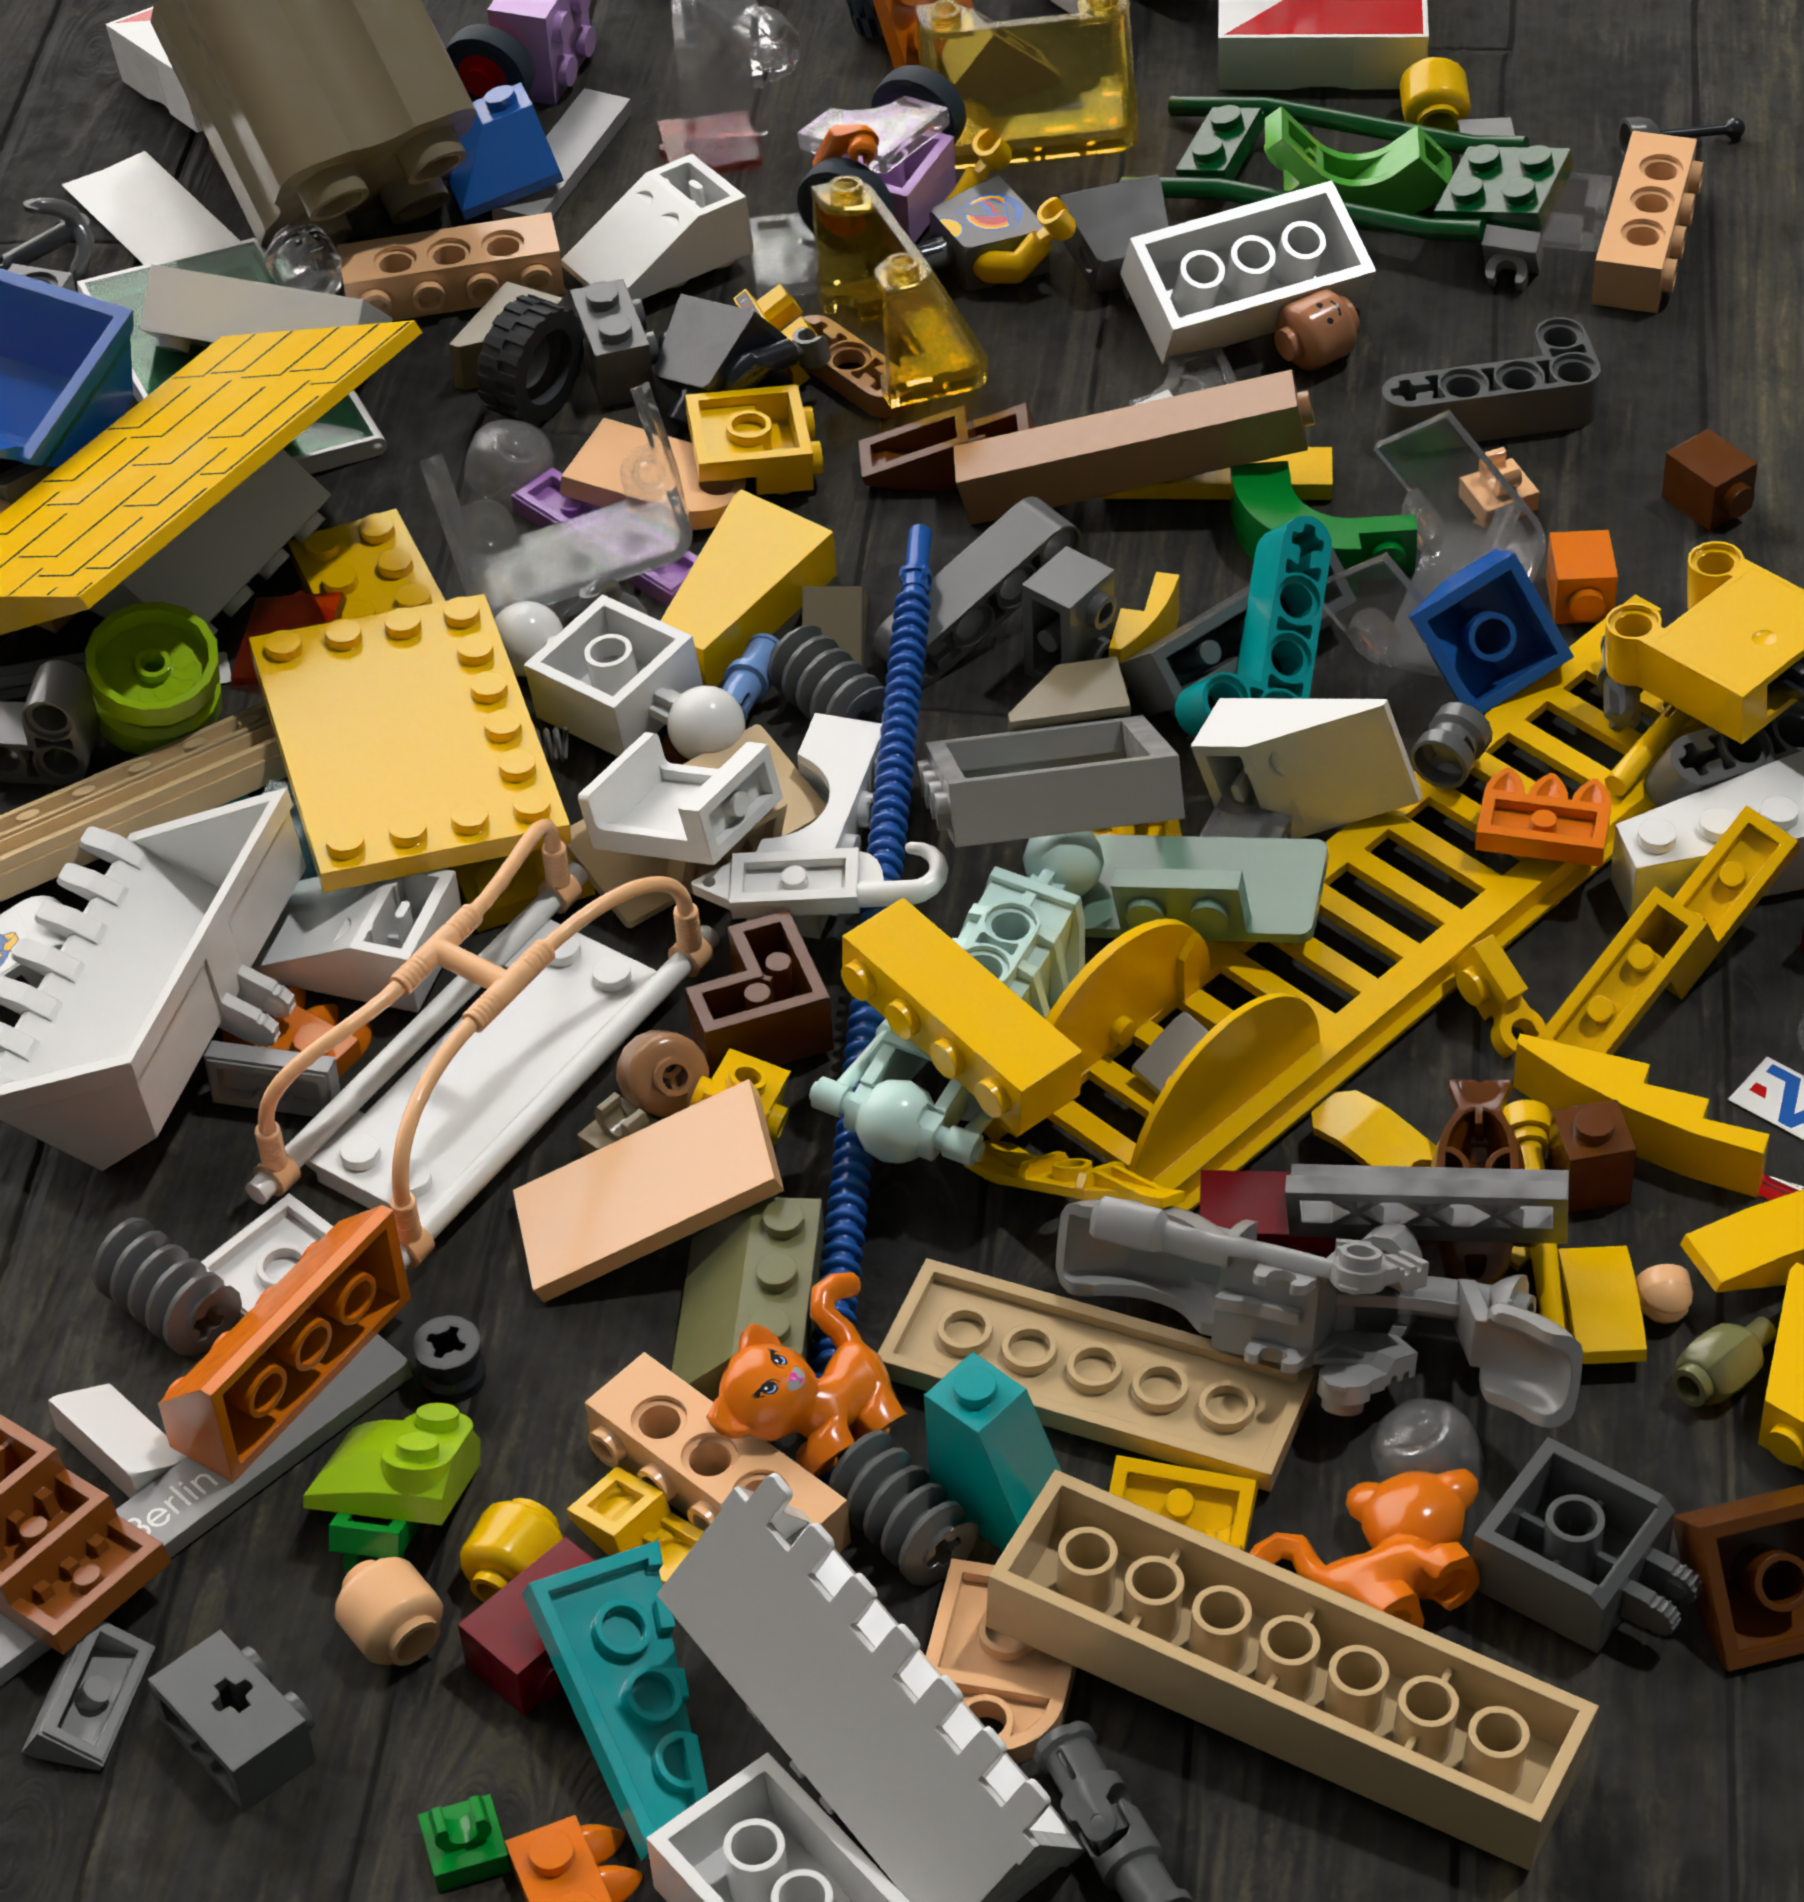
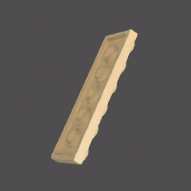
[878,1258,1316,1492]

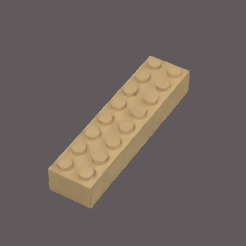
[986,1469,1599,1871]

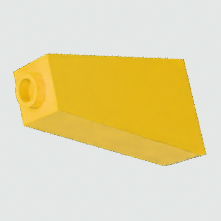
[661,489,837,687]

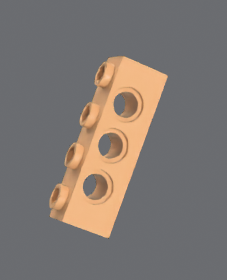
[1592,131,1704,313]
[337,212,565,321]
[585,1352,851,1553]

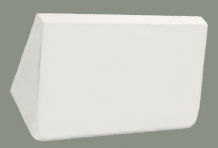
[48,1383,187,1498]

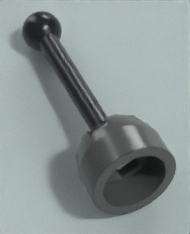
[1617,116,1745,159]

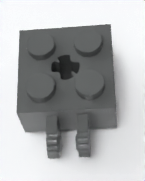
[1472,1437,1704,1654]

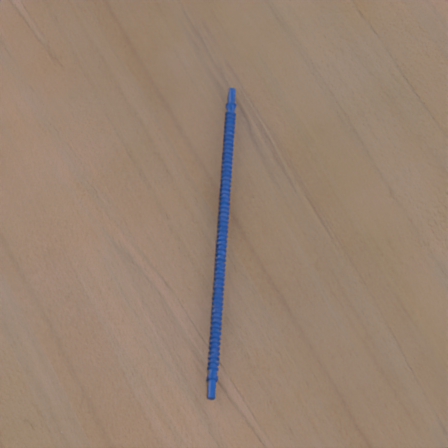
[809,524,932,1486]

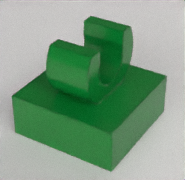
[329,1513,419,1573]
[418,1794,511,1892]

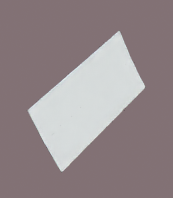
[62,151,240,265]

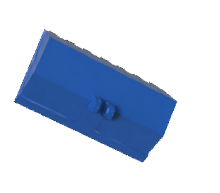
[0,268,134,468]

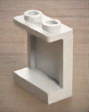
[578,732,783,865]

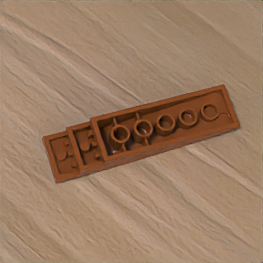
[0,1414,171,1655]

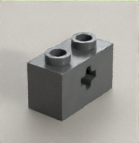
[148,1629,316,1813]

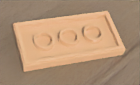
[513,1079,784,1303]

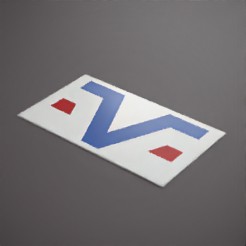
[1728,1057,1804,1140]

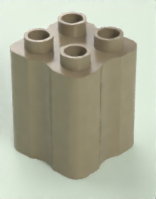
[150,0,477,261]

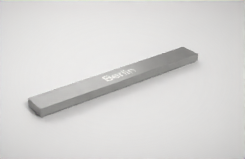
[0,1334,413,1687]

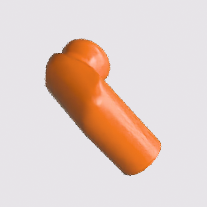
[812,124,879,167]

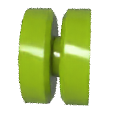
[85,601,223,755]

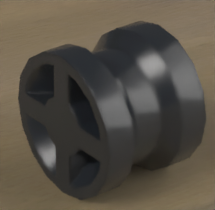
[412,1315,487,1404]

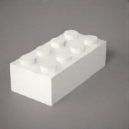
[1120,181,1376,365]
[646,1752,910,1902]

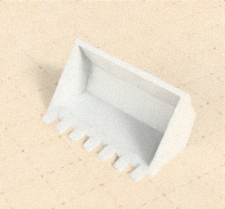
[0,787,306,1171]
[656,1473,1086,1902]

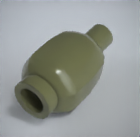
[1671,1317,1776,1407]

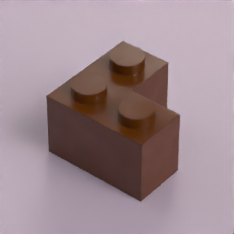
[685,909,834,1079]

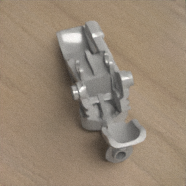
[1056,1196,1583,1428]

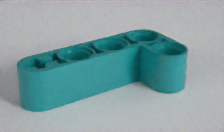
[1175,515,1332,738]

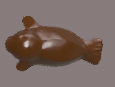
[1417,1079,1539,1285]

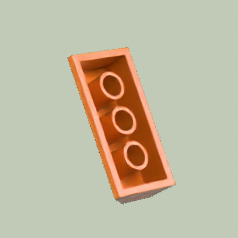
[158,1205,411,1483]

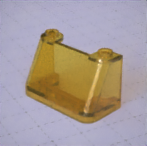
[916,0,1138,169]
[811,175,989,408]

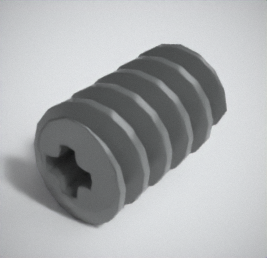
[767,625,886,724]
[92,1217,242,1356]
[828,1430,979,1586]

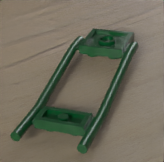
[1120,96,1574,242]

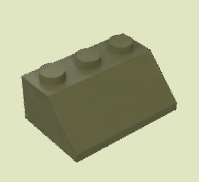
[672,1197,826,1402]

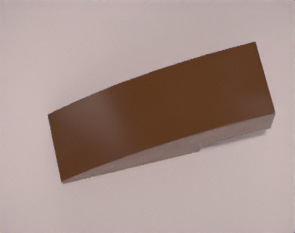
[859,403,1037,491]

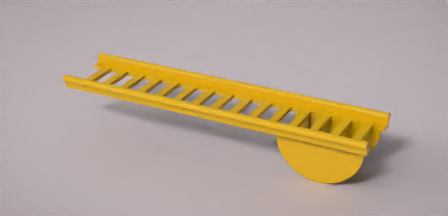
[984,594,1710,1212]

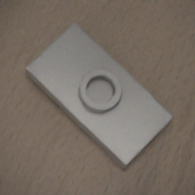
[204,1040,341,1117]

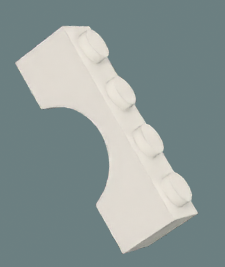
[747,713,882,939]

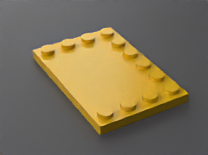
[249,594,571,893]

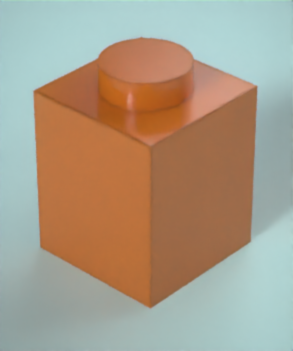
[1546,530,1618,624]

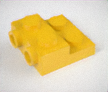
[685,384,823,495]

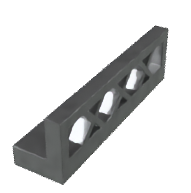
[1285,1164,1569,1244]

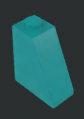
[924,1352,1062,1551]

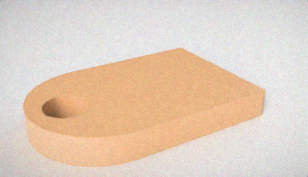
[560,418,746,530]
[926,1558,1077,1764]

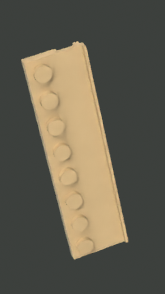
[0,702,287,902]

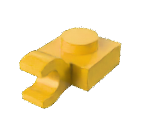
[1450,934,1545,1059]

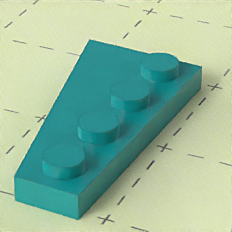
[521,1540,709,1862]

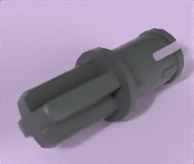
[1597,635,1644,732]

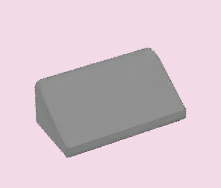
[22,1620,155,1771]

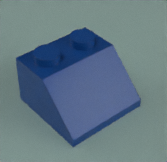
[1408,548,1574,714]

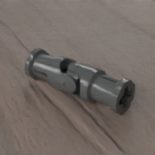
[1033,1721,1194,1902]

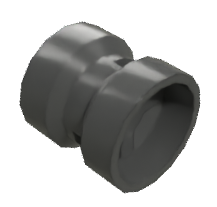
[1410,702,1493,789]

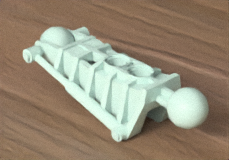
[809,831,1104,1167]

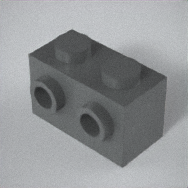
[570,279,659,408]
[1022,546,1117,682]

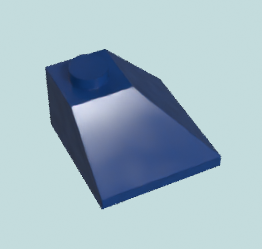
[447,82,564,221]

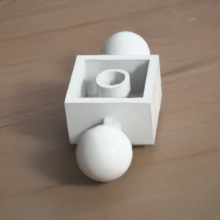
[494,594,745,760]

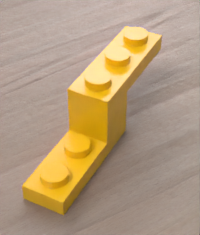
[1537,805,1801,1055]

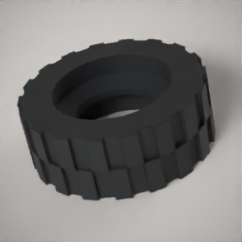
[476,294,585,426]

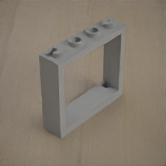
[916,715,1185,848]

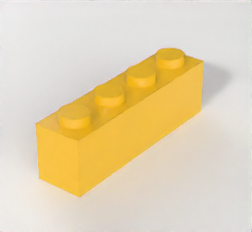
[841,898,1082,1136]

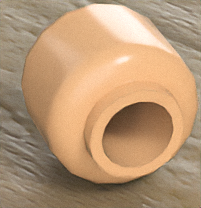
[335,1557,443,1666]

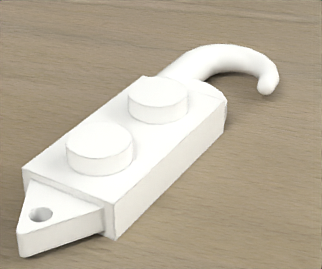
[691,842,949,919]

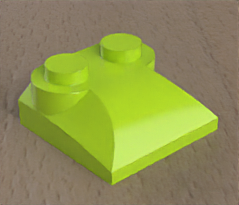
[303,1403,481,1526]

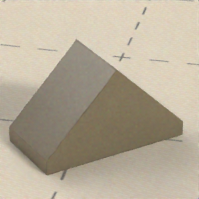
[802,586,869,665]

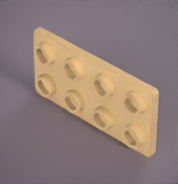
[565,724,827,928]

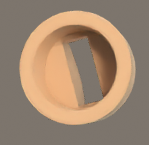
[1635,1264,1693,1324]

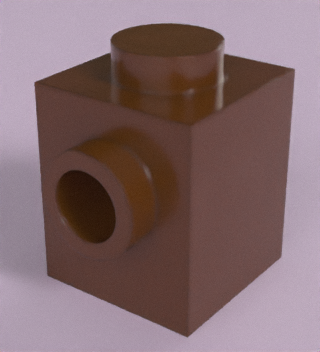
[1661,428,1758,532]
[1547,1100,1637,1213]

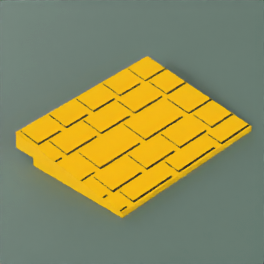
[0,320,423,635]

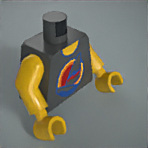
[912,128,1076,291]

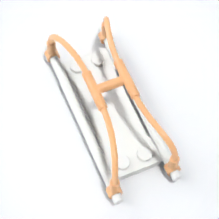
[245,819,720,1269]

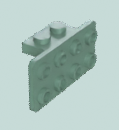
[1081,834,1329,943]

